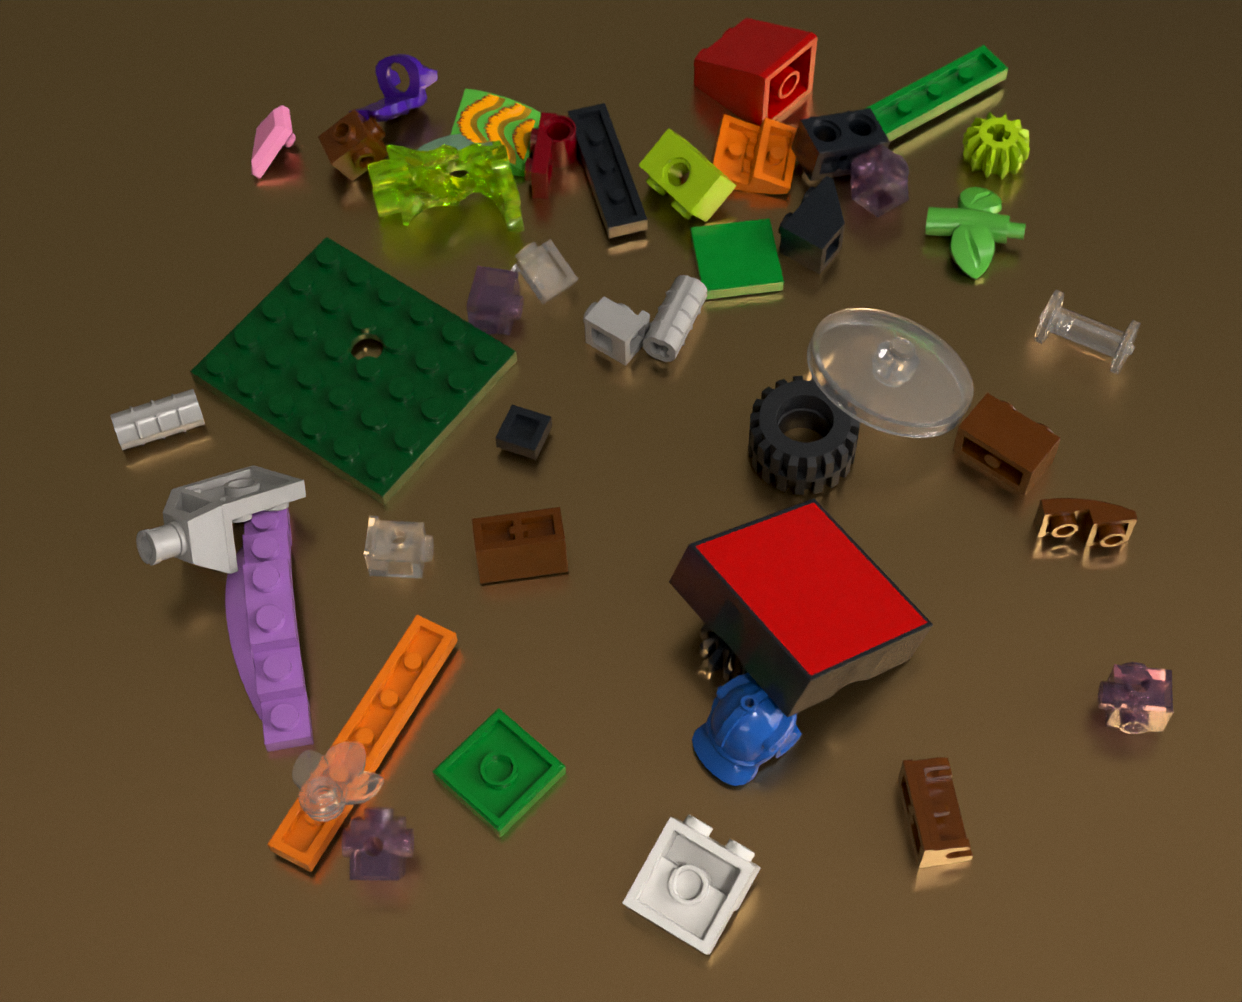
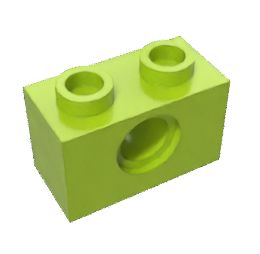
[639,128,737,222]

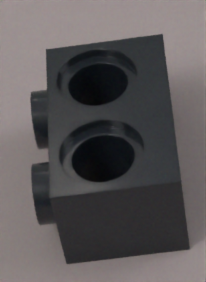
[791,108,890,181]

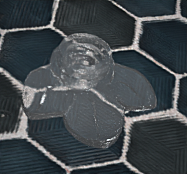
[292,741,384,821]

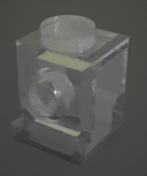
[364,516,433,578]

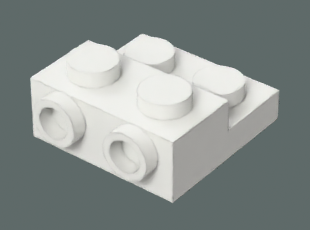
[622,814,761,955]

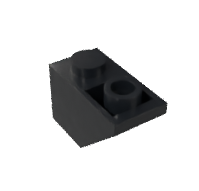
[778,175,845,275]

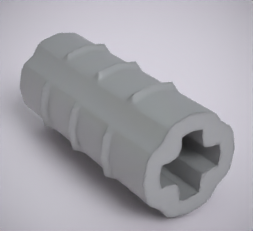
[643,275,707,362]
[110,389,205,451]

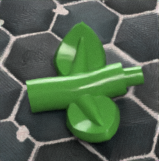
[925,187,1026,280]

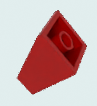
[694,18,817,126]

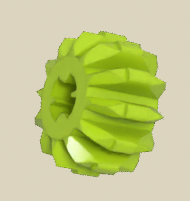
[962,112,1030,180]

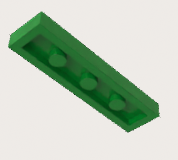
[865,45,1008,142]

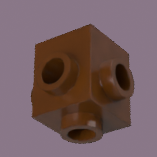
[318,109,387,181]

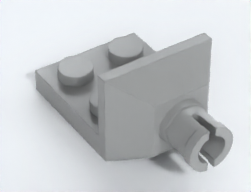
[136,465,306,574]

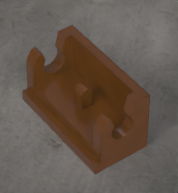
[472,507,569,584]
[898,757,973,868]

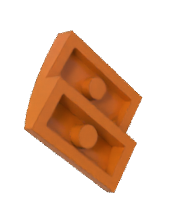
[710,114,797,194]

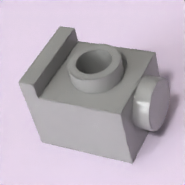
[583,296,650,366]

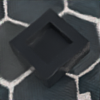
[495,404,552,460]

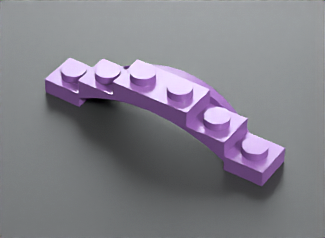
[225,508,314,752]

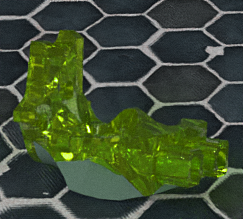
[367,134,524,233]

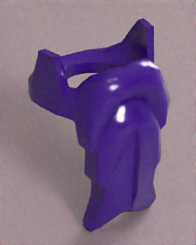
[349,54,438,122]

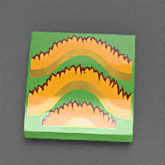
[450,88,541,177]

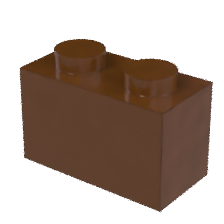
[953,393,1061,495]

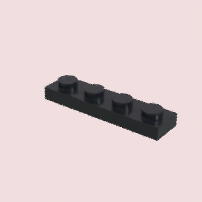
[568,103,648,238]

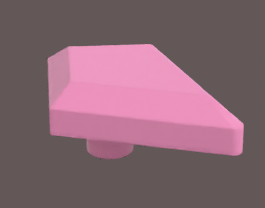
[251,105,296,179]

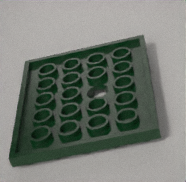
[190,237,517,506]

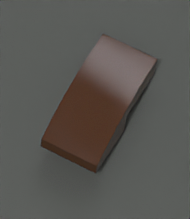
[1033,498,1138,547]

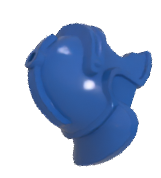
[692,673,802,786]

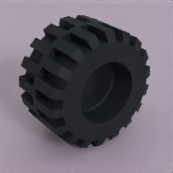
[748,376,860,495]

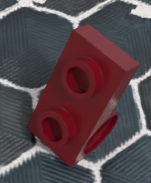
[525,112,577,199]

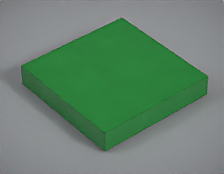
[690,218,784,300]
[432,708,566,838]

